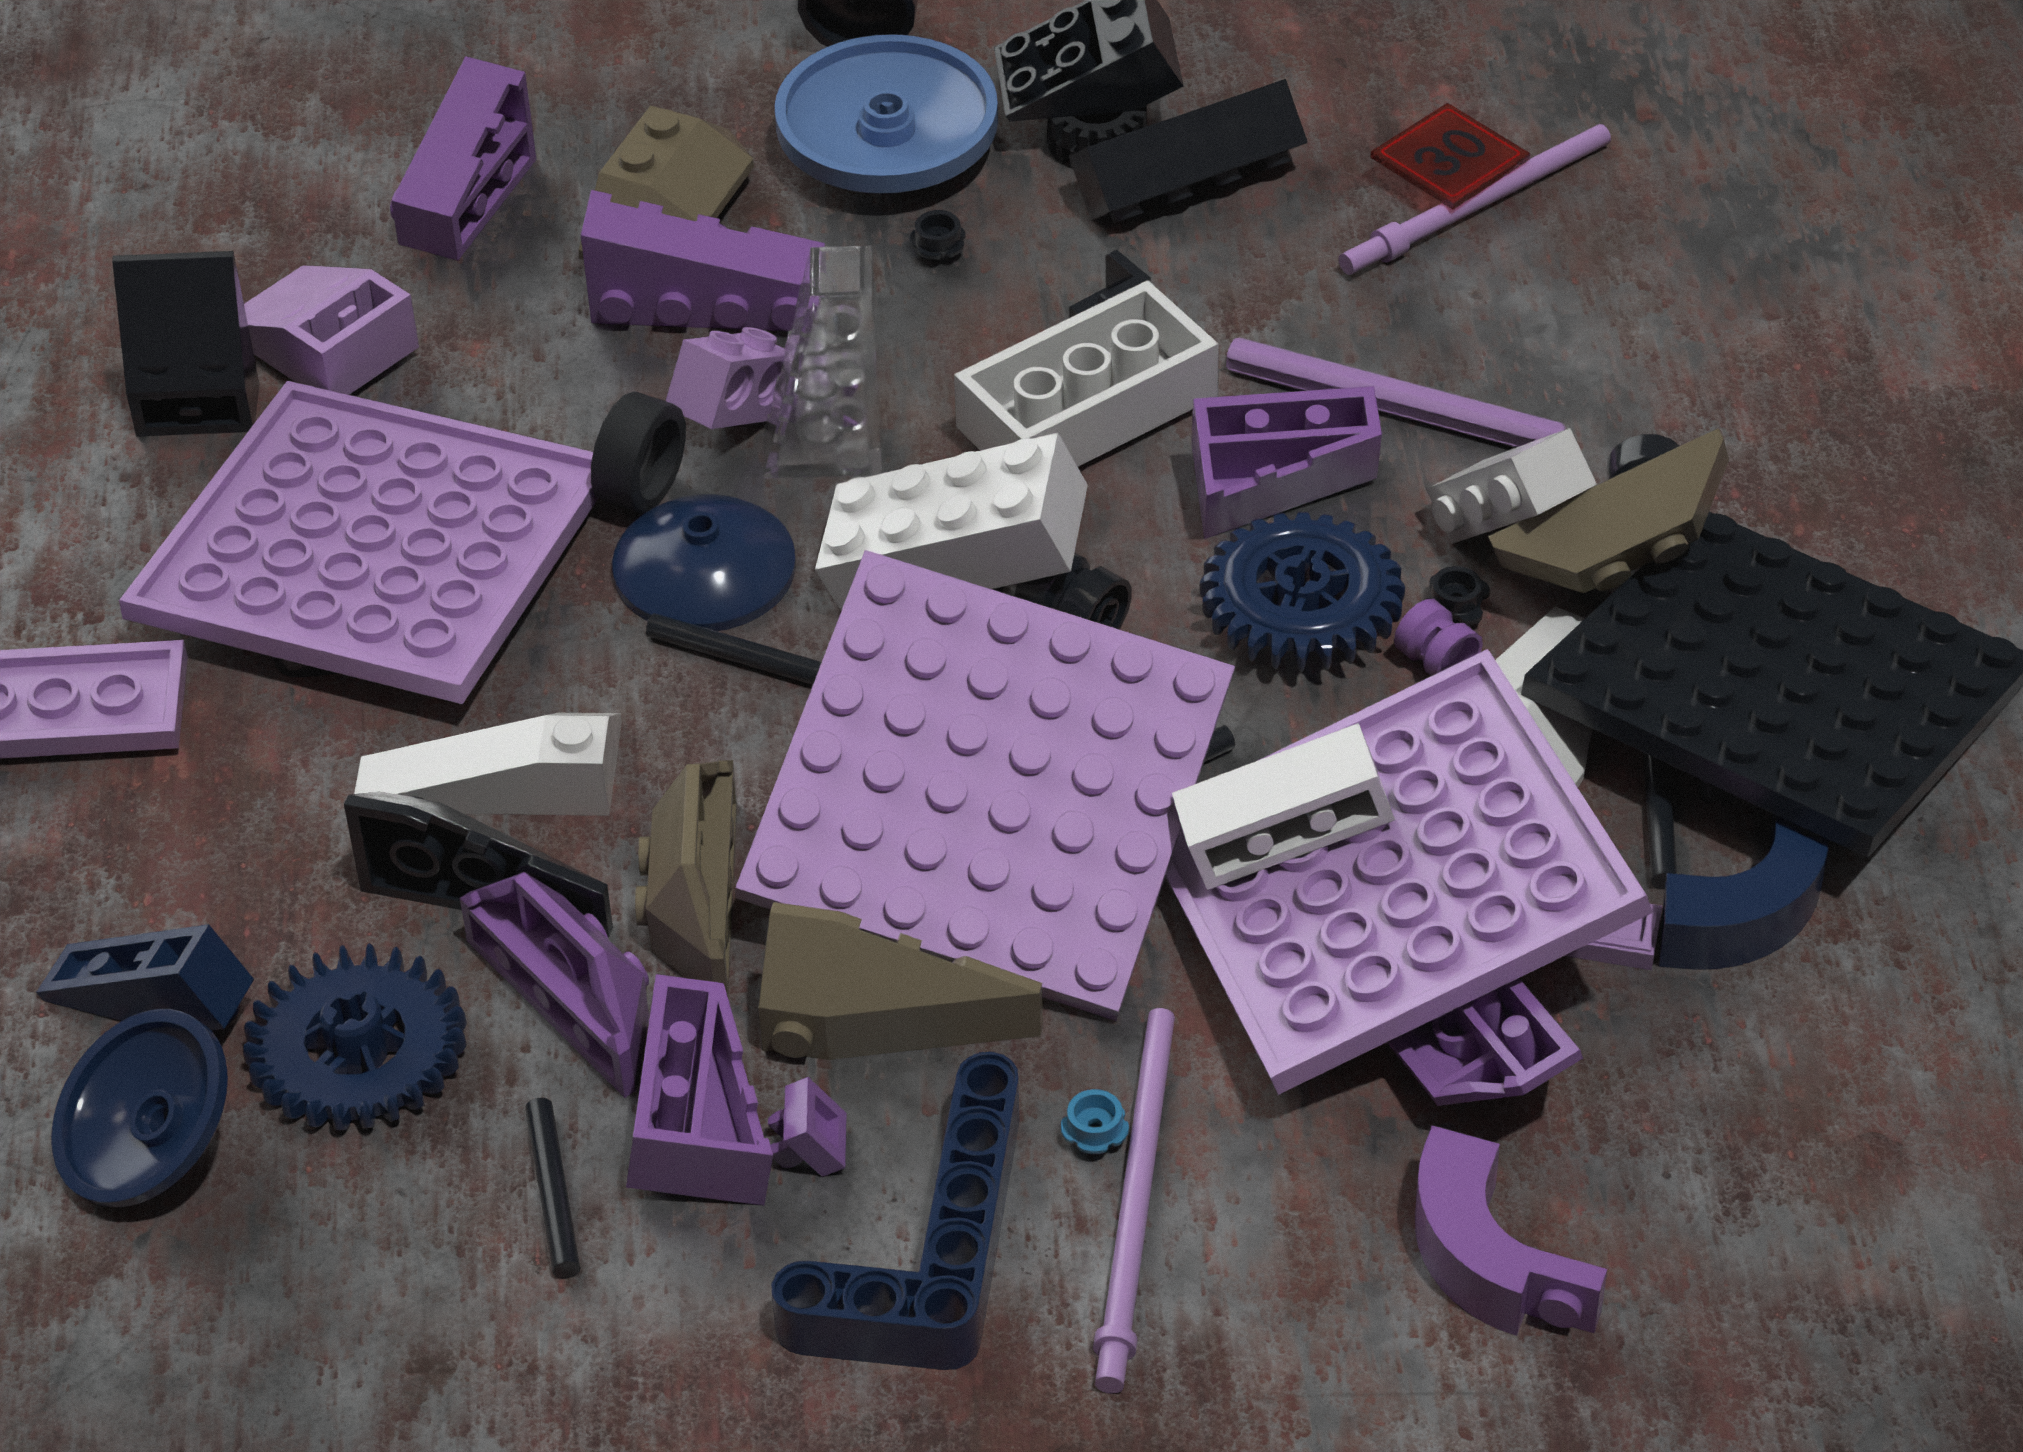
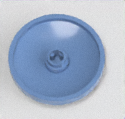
[775,35,998,193]

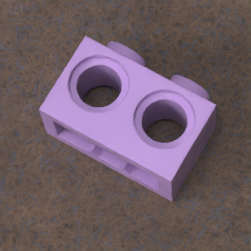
[666,327,796,429]

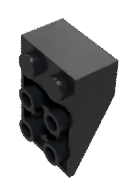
[994,0,1184,122]
[112,251,260,437]

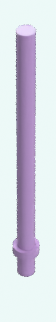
[1093,1008,1175,1393]

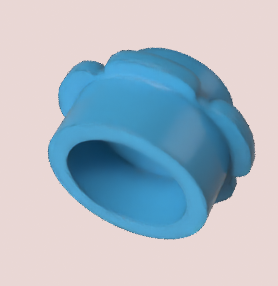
[1061,1089,1129,1154]

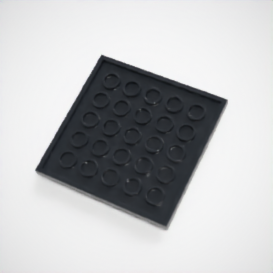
[1521,512,2023,858]

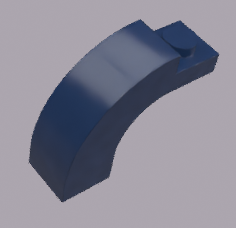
[1659,813,1829,970]

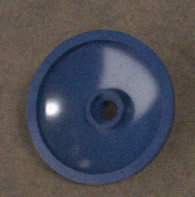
[612,494,796,631]
[51,1009,228,1208]

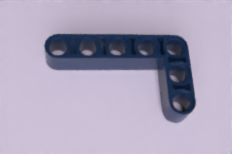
[771,1052,1020,1370]

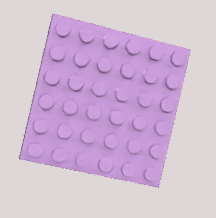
[119,381,598,704]
[735,550,1235,1021]
[1165,649,1653,1095]

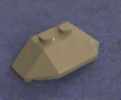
[578,105,754,260]
[1488,428,1729,593]
[635,760,737,1000]

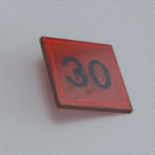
[1370,102,1530,210]

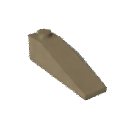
[758,902,1043,1060]

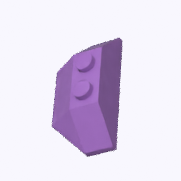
[460,872,649,1098]
[1387,978,1583,1106]

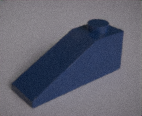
[36,924,254,1031]

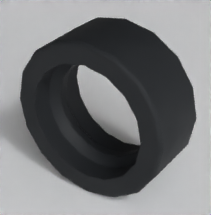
[591,391,686,514]

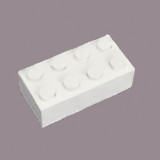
[954,280,1219,467]
[815,433,1088,611]

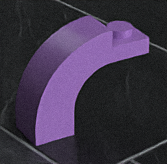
[1415,1125,1607,1336]

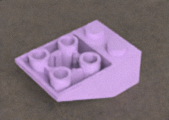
[244,265,419,395]

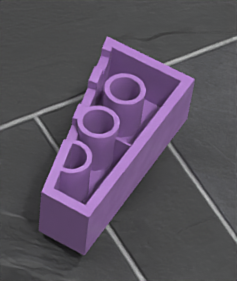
[581,190,828,333]

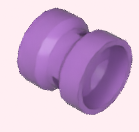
[1394,599,1483,676]

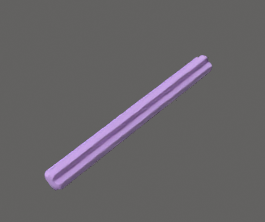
[1226,337,1566,448]

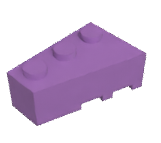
[390,56,537,261]
[1191,386,1382,539]
[626,974,773,1206]

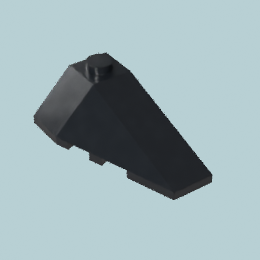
[344,791,613,937]

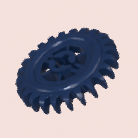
[1199,512,1405,672]
[243,943,467,1130]

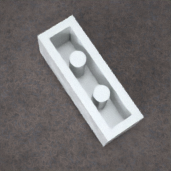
[1426,428,1597,544]
[1172,723,1395,890]

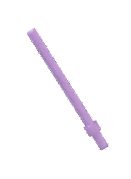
[1338,124,1611,275]

